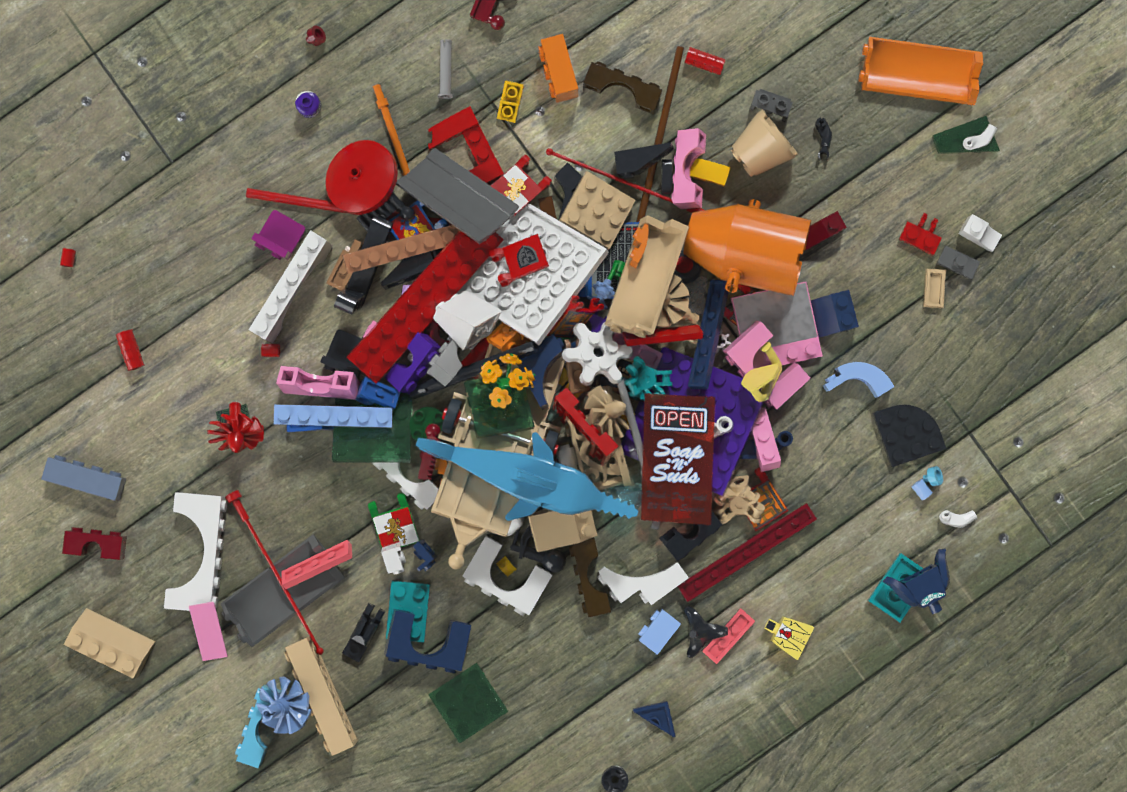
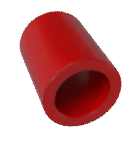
[60,248,76,268]
[261,344,280,357]

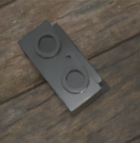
[749,89,793,122]

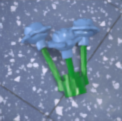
[587,260,625,312]

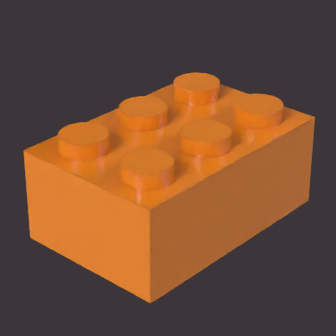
[538,34,578,103]

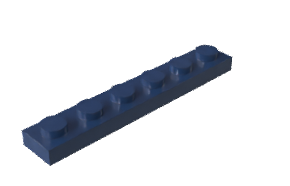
[688,280,729,389]

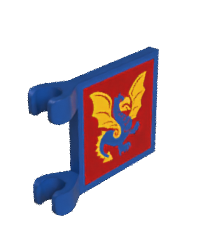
[389,200,449,240]

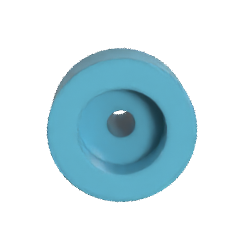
[923,466,943,487]

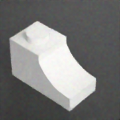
[958,214,1002,252]

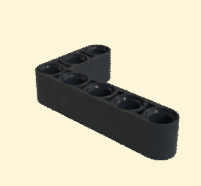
[334,215,393,315]

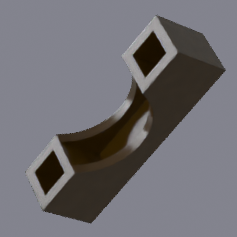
[583,61,662,114]
[569,537,611,618]

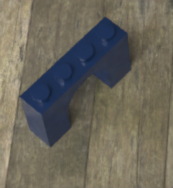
[384,609,471,673]

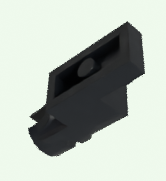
[342,603,385,662]

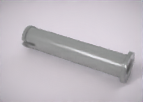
[438,39,453,99]

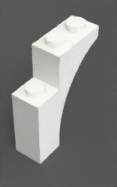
[597,562,689,605]

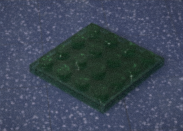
[332,389,413,463]

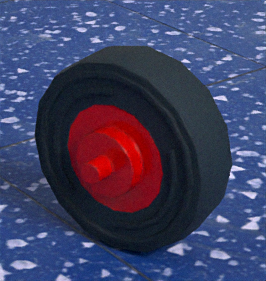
[674,250,701,284]

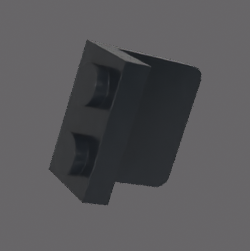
[320,329,362,378]

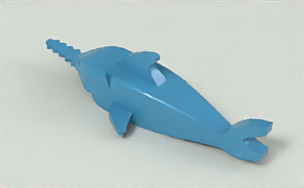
[416,432,638,521]

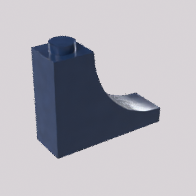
[517,334,565,410]

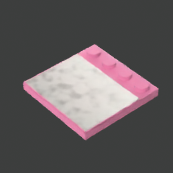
[731,282,822,369]

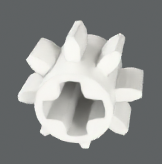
[716,329,731,354]

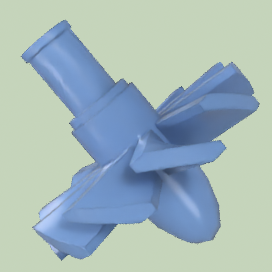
[256,677,312,734]

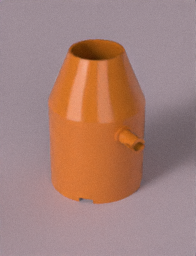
[683,199,811,296]

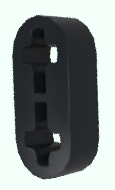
[661,159,672,195]

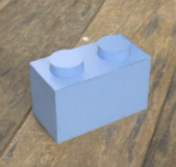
[638,609,681,655]

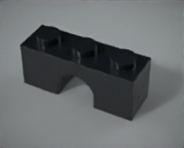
[659,502,722,561]

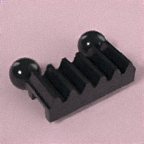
[357,190,415,232]

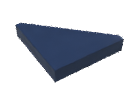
[633,701,676,737]

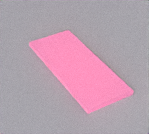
[189,602,228,661]

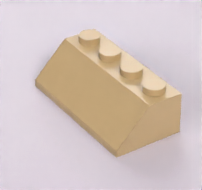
[64,608,156,679]

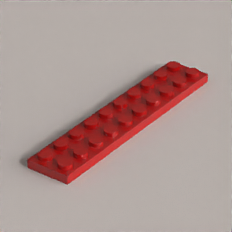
[346,230,504,383]

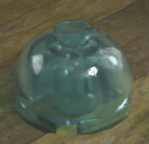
[604,482,643,516]

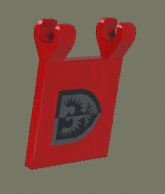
[489,233,549,287]

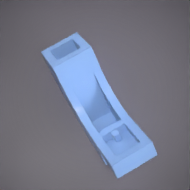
[823,362,894,398]

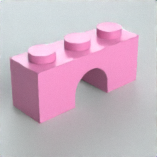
[751,407,781,472]

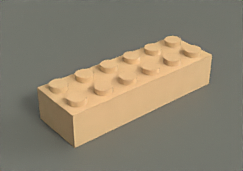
[284,636,358,756]

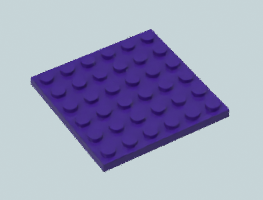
[621,347,764,497]

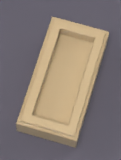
[923,269,946,309]

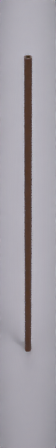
[598,46,684,386]

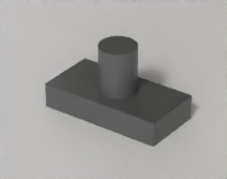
[936,246,980,280]

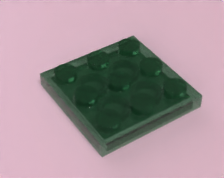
[464,375,535,438]
[428,662,509,743]

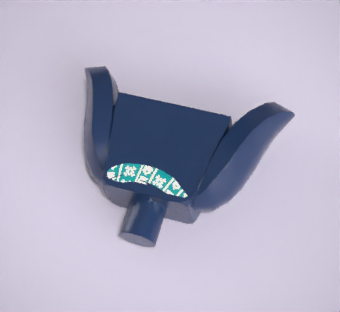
[882,548,950,614]

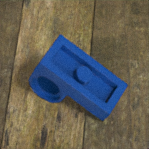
[356,376,400,410]

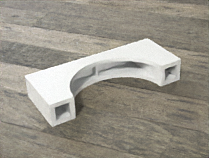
[249,230,333,343]
[164,492,227,611]

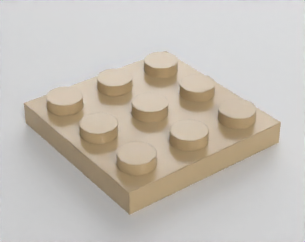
[559,171,635,250]

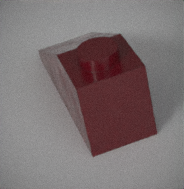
[803,211,847,252]

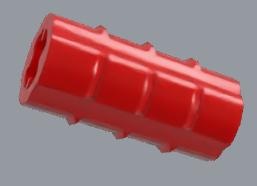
[684,47,726,75]
[116,329,145,371]

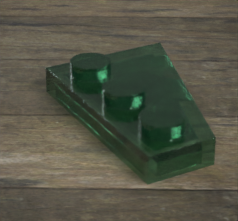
[932,116,1000,154]

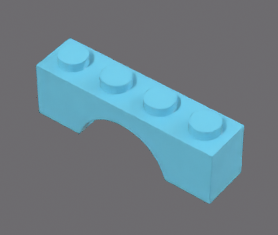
[235,685,287,768]

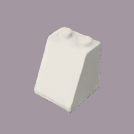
[433,291,502,350]

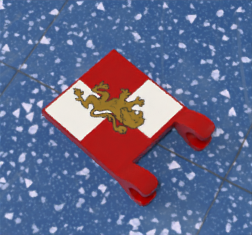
[491,155,552,215]

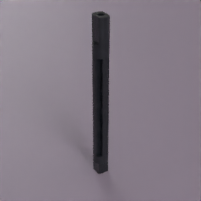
[409,341,539,399]

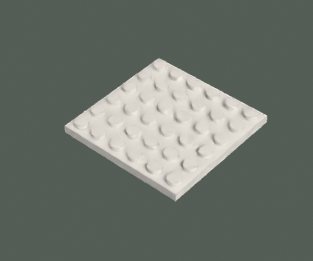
[457,204,609,345]

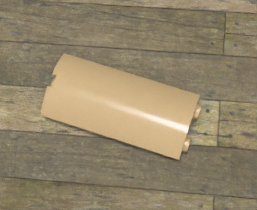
[604,215,689,338]

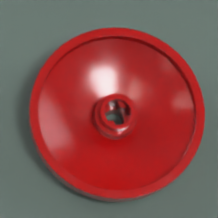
[325,140,398,215]

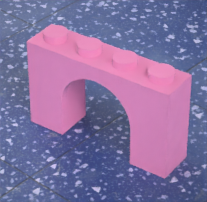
[723,320,811,409]

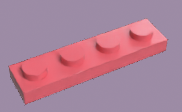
[281,540,352,589]

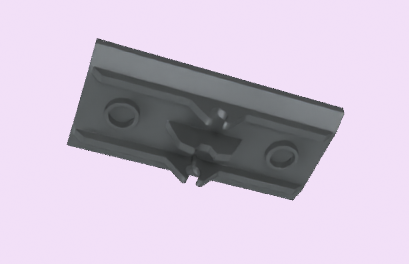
[396,148,519,244]

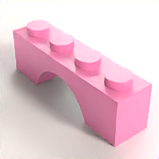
[672,128,706,209]
[276,366,360,400]

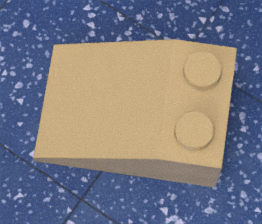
[528,509,597,552]

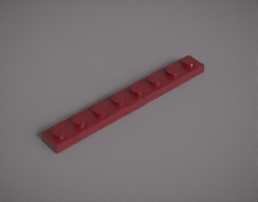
[677,503,817,602]

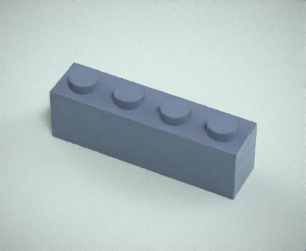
[41,455,126,501]

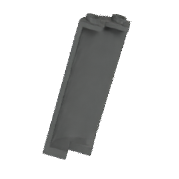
[220,534,345,647]

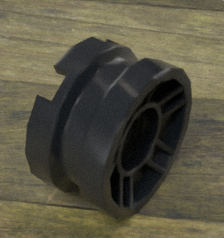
[601,766,629,792]

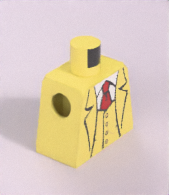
[764,616,814,660]

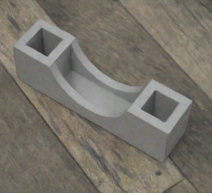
[427,336,481,386]

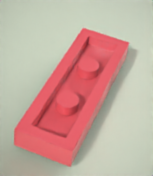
[702,608,755,664]

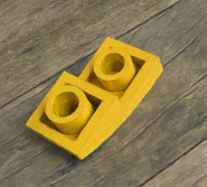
[497,80,524,123]
[690,158,731,187]

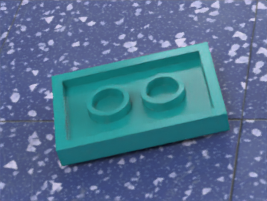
[867,553,923,623]
[386,580,430,642]

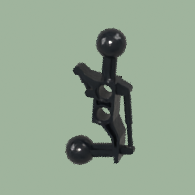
[510,455,566,573]

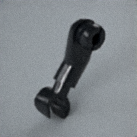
[815,117,832,161]

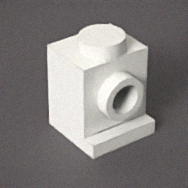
[381,542,406,574]

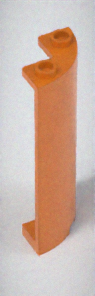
[858,37,983,105]

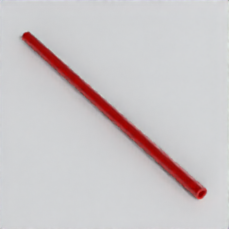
[246,188,452,226]

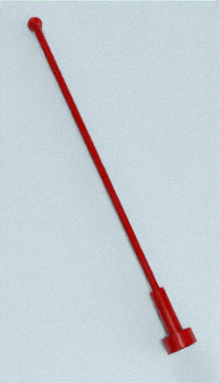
[546,148,704,213]
[225,490,324,655]

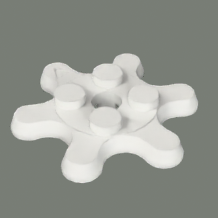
[562,322,633,386]

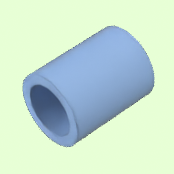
[911,479,933,501]

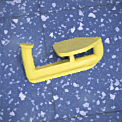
[741,342,782,402]

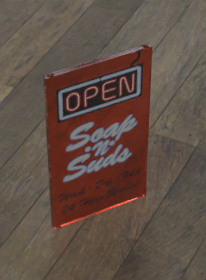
[641,393,716,525]

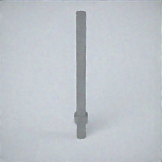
[617,380,656,492]

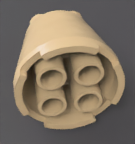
[731,109,798,177]

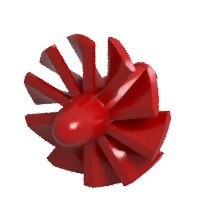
[207,402,264,453]

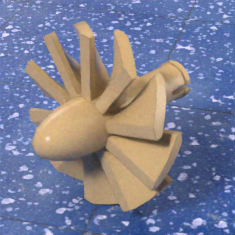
[656,274,689,327]
[584,385,630,441]

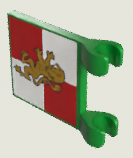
[368,492,420,548]

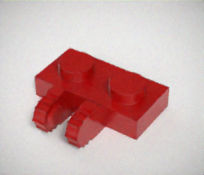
[898,213,942,256]

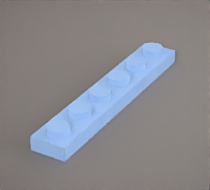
[274,404,392,428]

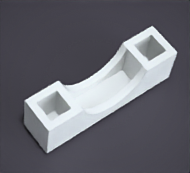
[371,440,439,510]

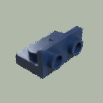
[413,539,438,572]

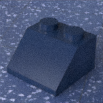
[811,290,859,338]

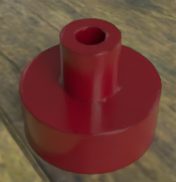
[306,25,326,46]

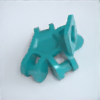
[624,356,672,405]

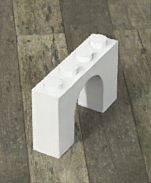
[463,535,553,616]

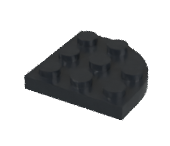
[872,405,947,467]

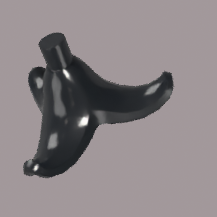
[684,606,728,658]

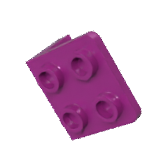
[251,210,306,261]

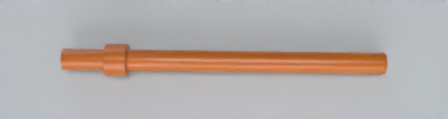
[373,84,410,176]

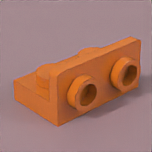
[486,322,529,352]

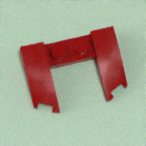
[428,106,504,184]
[552,387,619,466]

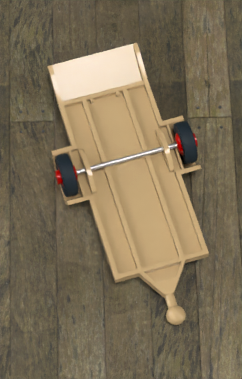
[431,341,565,569]

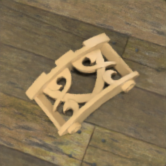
[565,414,632,490]

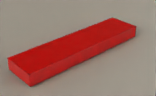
[623,325,703,346]

